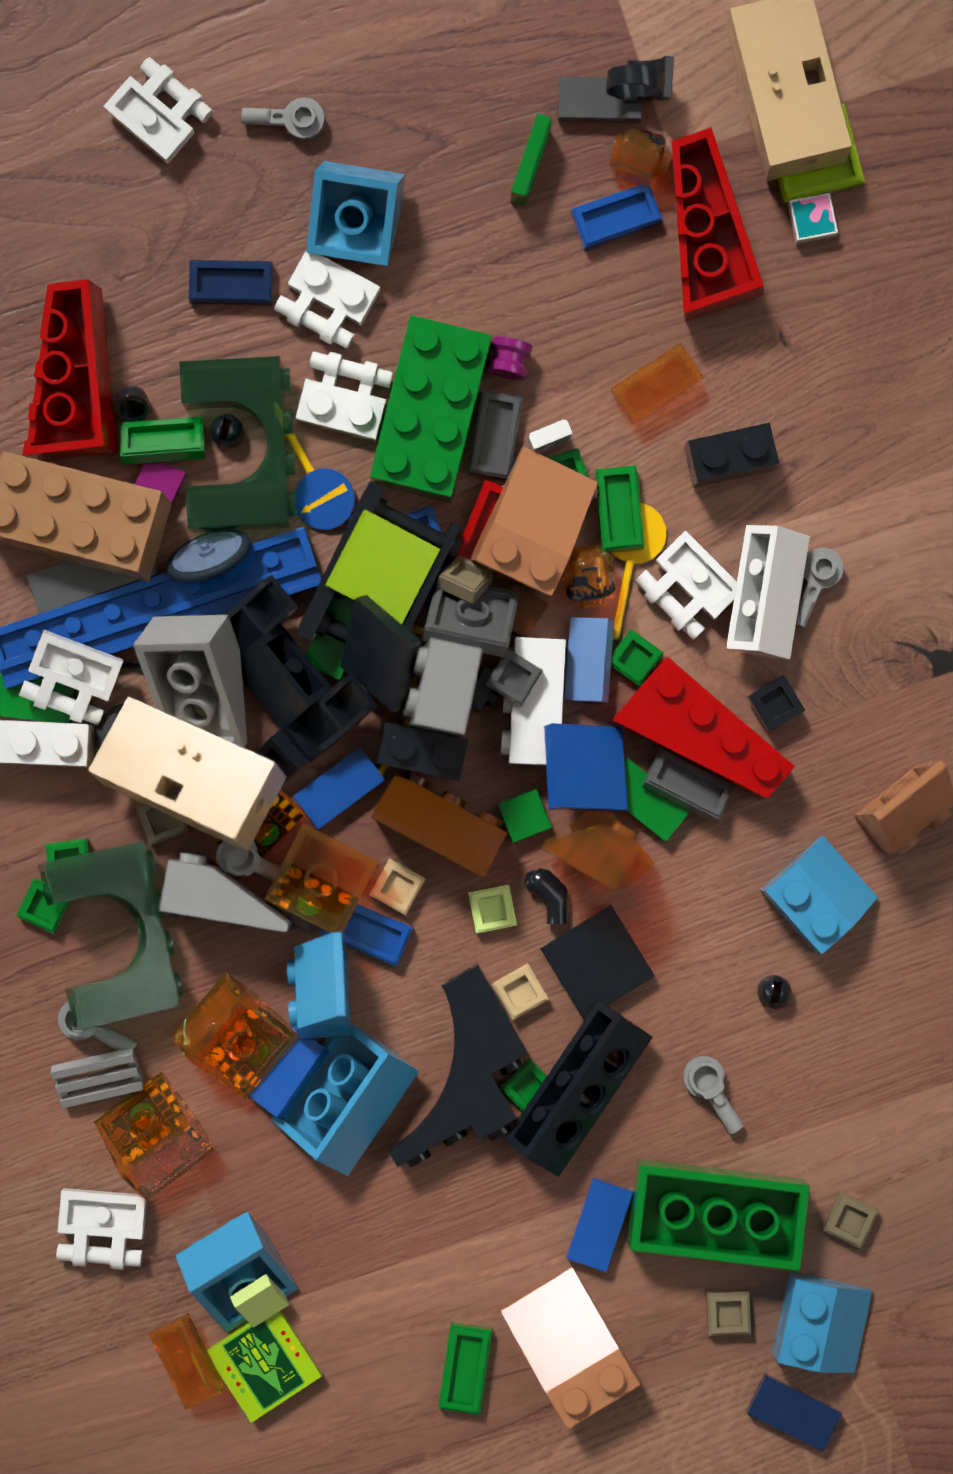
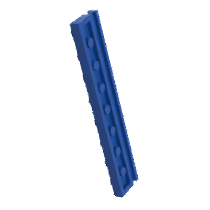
[0,527,321,689]

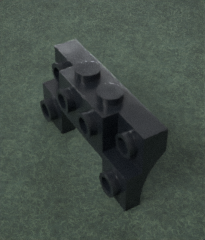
[225,575,378,763]

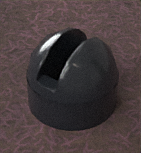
[115,385,149,422]
[210,414,244,449]
[757,975,792,1009]

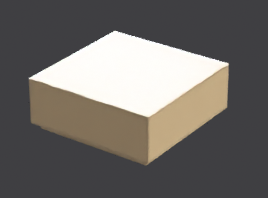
[370,858,426,915]
[492,962,549,1020]

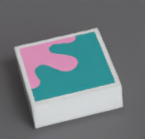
[788,193,838,244]
[527,419,573,453]

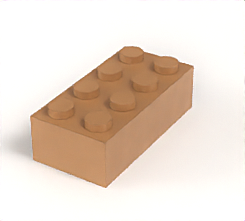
[0,451,172,582]

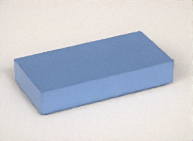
[564,617,614,703]

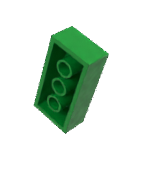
[370,315,492,504]
[627,1159,810,1271]

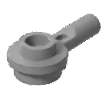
[241,97,325,140]
[796,547,844,628]
[216,841,287,885]
[58,998,137,1051]
[683,1056,744,1134]

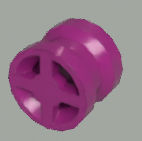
[485,336,533,380]

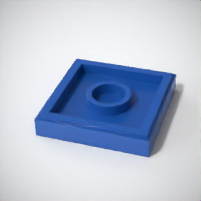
[544,723,627,812]

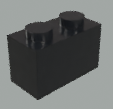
[684,422,779,488]
[375,722,468,781]

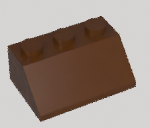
[371,770,507,878]

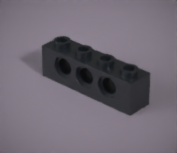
[504,1000,653,1177]

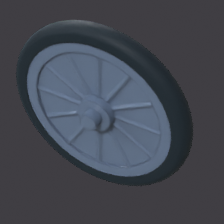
[166,529,251,583]

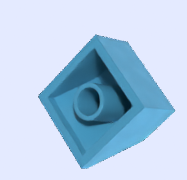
[306,161,405,266]
[760,835,878,955]
[287,932,351,1039]
[175,1211,298,1333]
[772,1271,873,1373]

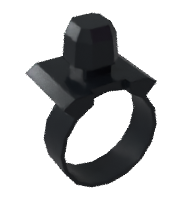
[606,56,674,104]

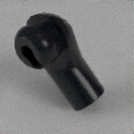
[524,868,567,924]

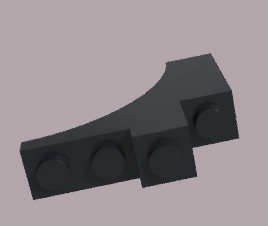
[389,963,528,1168]

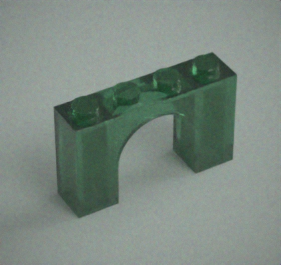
[179,356,298,533]
[38,841,183,1030]

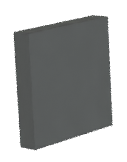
[423,577,519,658]

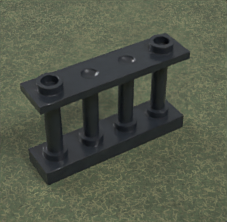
[295,481,463,643]

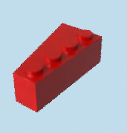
[671,127,764,321]
[22,279,117,461]
[610,656,795,799]

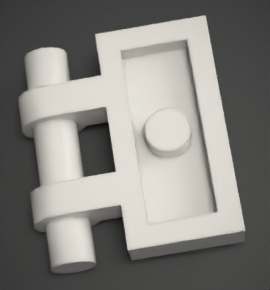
[103,57,213,164]
[274,251,381,349]
[295,352,393,442]
[635,530,737,640]
[19,630,123,725]
[56,1188,147,1270]

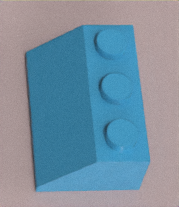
[271,1022,419,1176]

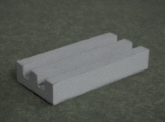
[50,1047,144,1108]

